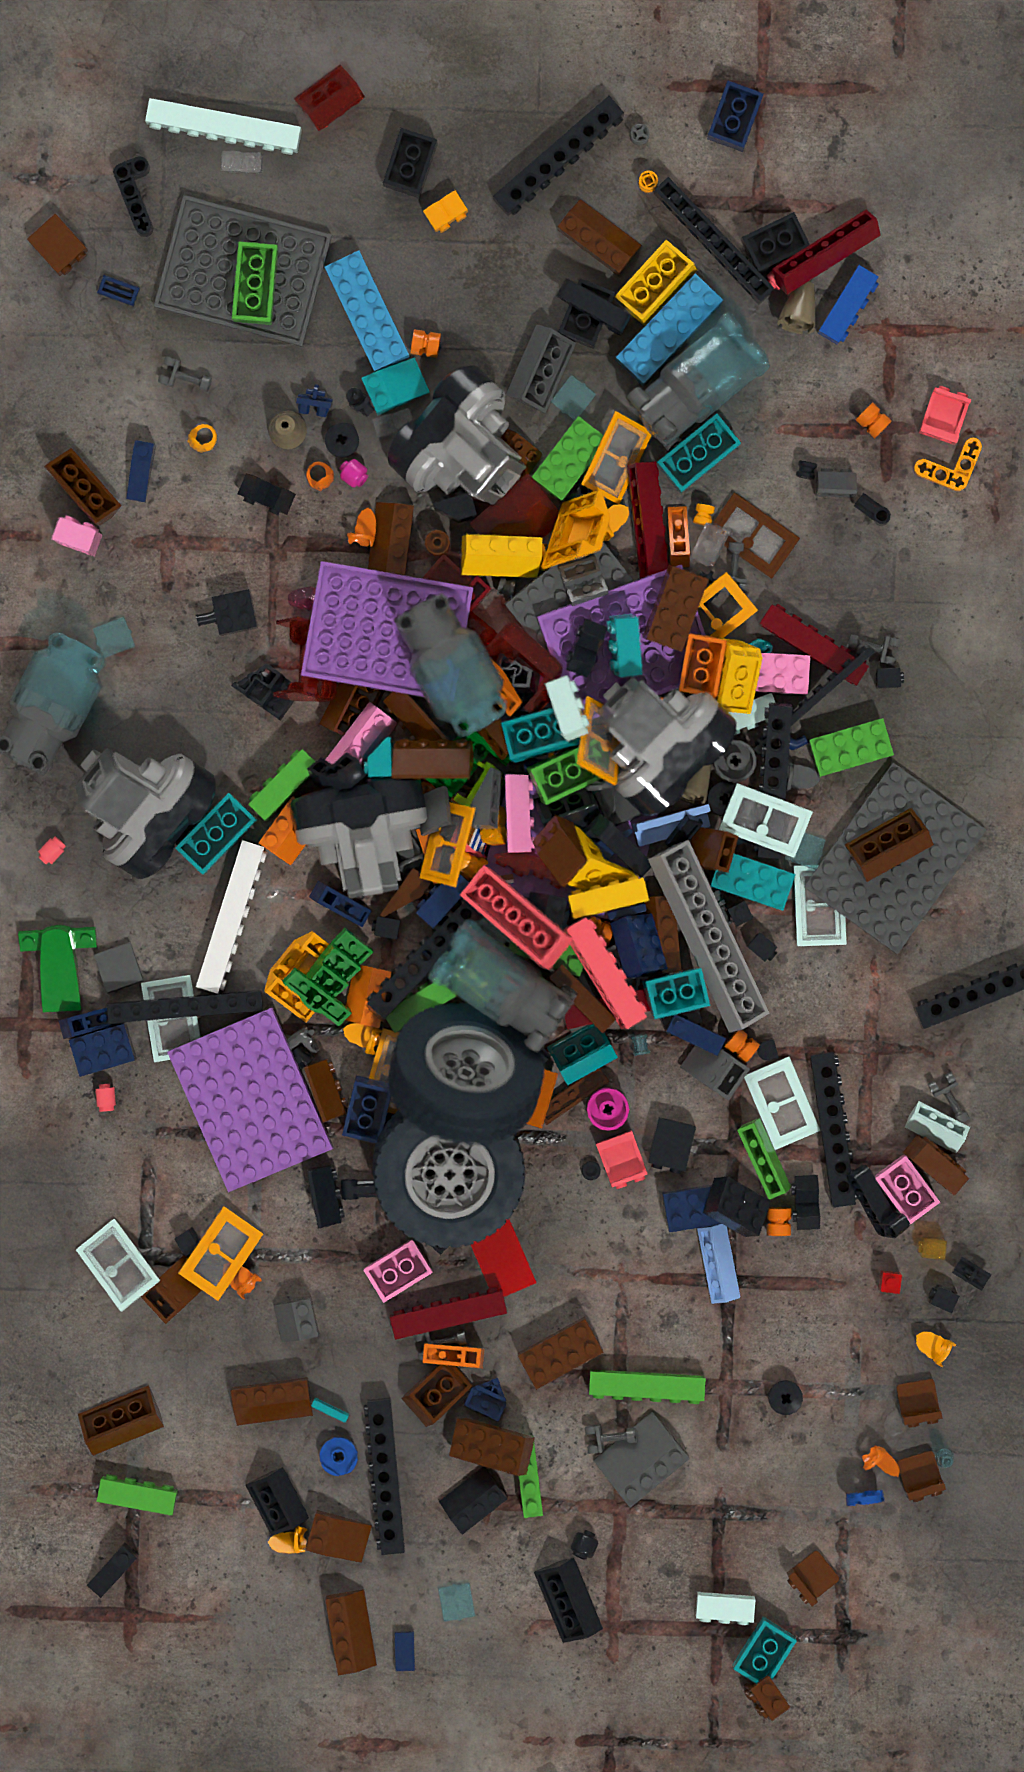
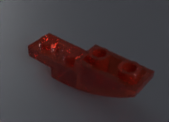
[493,853,565,889]

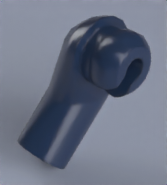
[779,735,808,750]

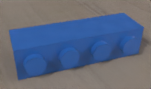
[818,265,879,345]

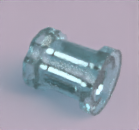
[631,1034,650,1056]

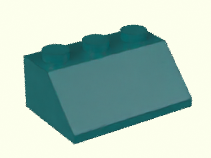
[364,737,394,779]
[642,968,710,1019]
[547,1024,618,1085]

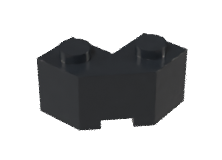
[237,473,296,516]
[565,619,607,678]
[307,752,366,790]
[791,1175,820,1230]

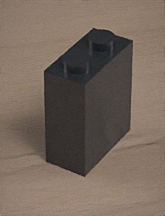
[648,1117,696,1174]

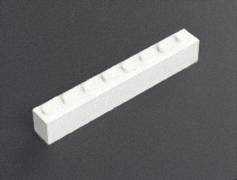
[196,840,267,994]

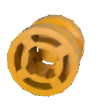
[638,171,658,193]
[693,504,715,526]

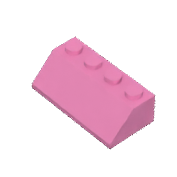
[326,702,398,769]
[505,775,535,853]

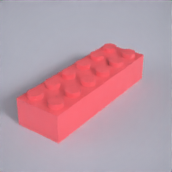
[460,865,574,970]
[563,917,647,1029]

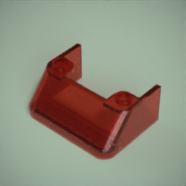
[273,617,337,702]
[473,623,563,714]

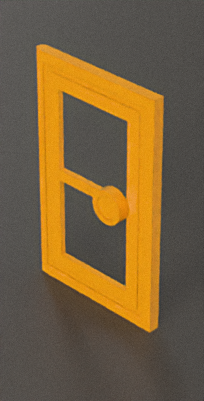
[698,572,758,638]

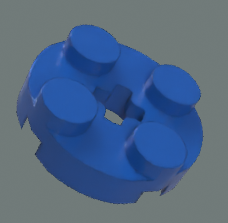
[320,1437,358,1476]
[846,1490,885,1506]

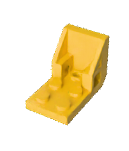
[715,637,763,714]
[567,826,635,892]

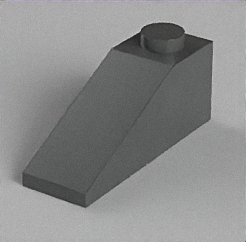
[470,768,502,829]

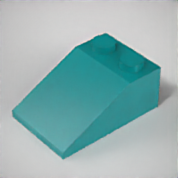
[361,357,430,416]

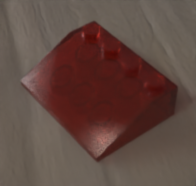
[470,473,559,539]

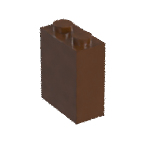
[27,213,88,276]
[690,827,738,873]

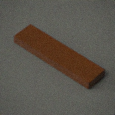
[548,965,616,1033]
[544,1068,610,1125]

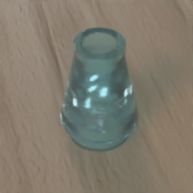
[935,1449,954,1468]

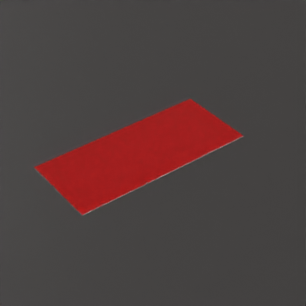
[471,1219,537,1297]

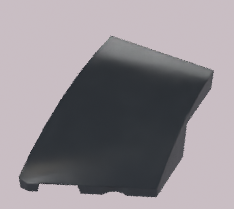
[496,653,535,715]
[231,664,302,721]

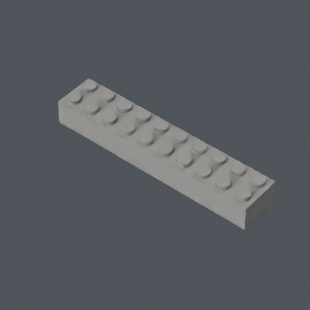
[648,840,769,1033]

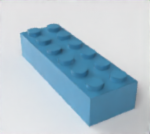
[325,250,410,372]
[615,273,723,386]

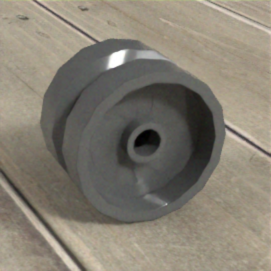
[713,740,756,783]

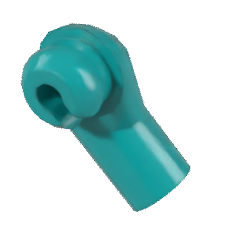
[748,638,773,653]

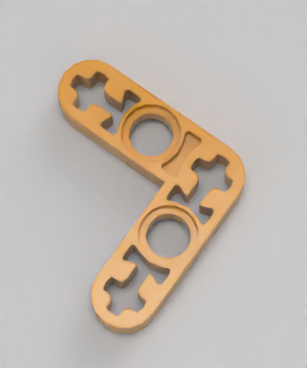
[914,438,982,491]

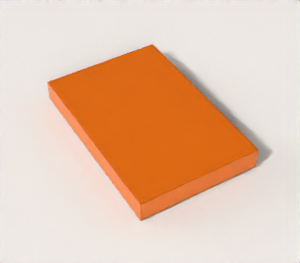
[527,1069,559,1128]

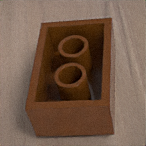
[902,1135,969,1196]

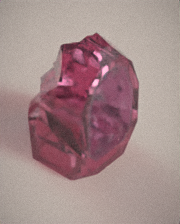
[287,586,316,611]

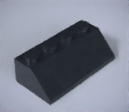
[534,1558,603,1643]

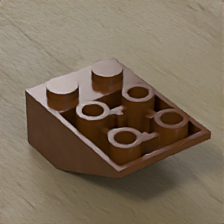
[141,1255,208,1324]

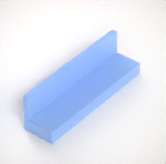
[632,804,711,846]
[697,1224,740,1304]

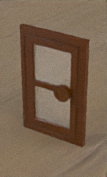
[706,492,800,579]

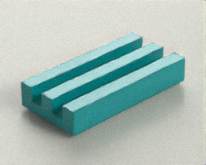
[311,1397,349,1423]

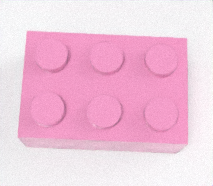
[52,516,102,557]
[756,653,810,695]
[874,1154,940,1224]
[364,1238,433,1303]

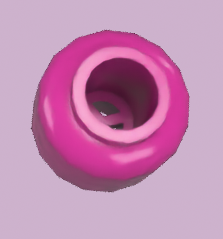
[339,459,369,488]

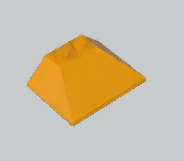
[541,490,610,569]
[264,931,329,1023]

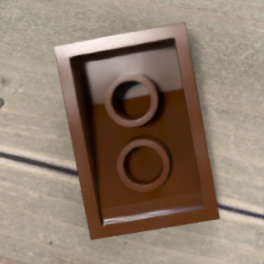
[533,815,588,887]
[401,1364,472,1427]
[305,1510,372,1563]

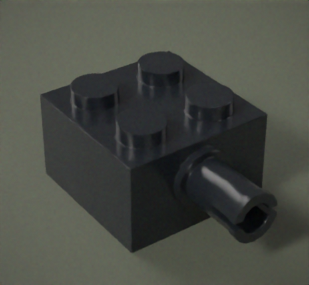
[196,589,258,636]

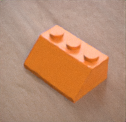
[679,633,727,698]
[259,796,306,866]
[346,965,392,1028]

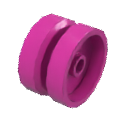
[587,1087,629,1131]

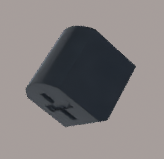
[174,1227,201,1256]

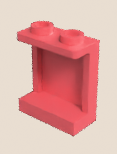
[919,386,971,445]
[596,1130,648,1189]

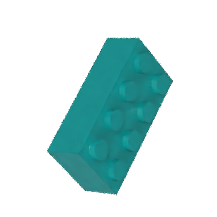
[657,414,741,494]
[501,708,581,763]
[175,793,258,875]
[710,854,796,911]

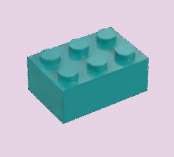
[606,614,643,677]
[732,1616,797,1683]

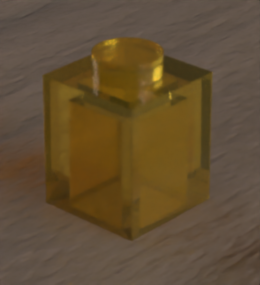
[917,1237,947,1260]

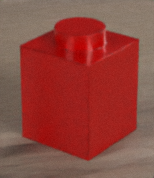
[879,1270,902,1294]

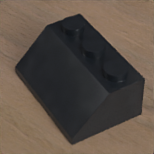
[533,785,600,828]
[516,892,568,950]
[307,1165,345,1229]
[439,1466,508,1535]
[245,1467,309,1536]

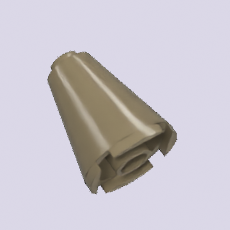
[777,280,816,334]
[268,411,307,450]
[680,764,712,805]

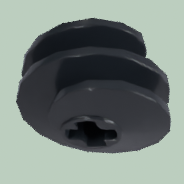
[325,422,359,458]
[707,782,742,816]
[768,1380,803,1415]

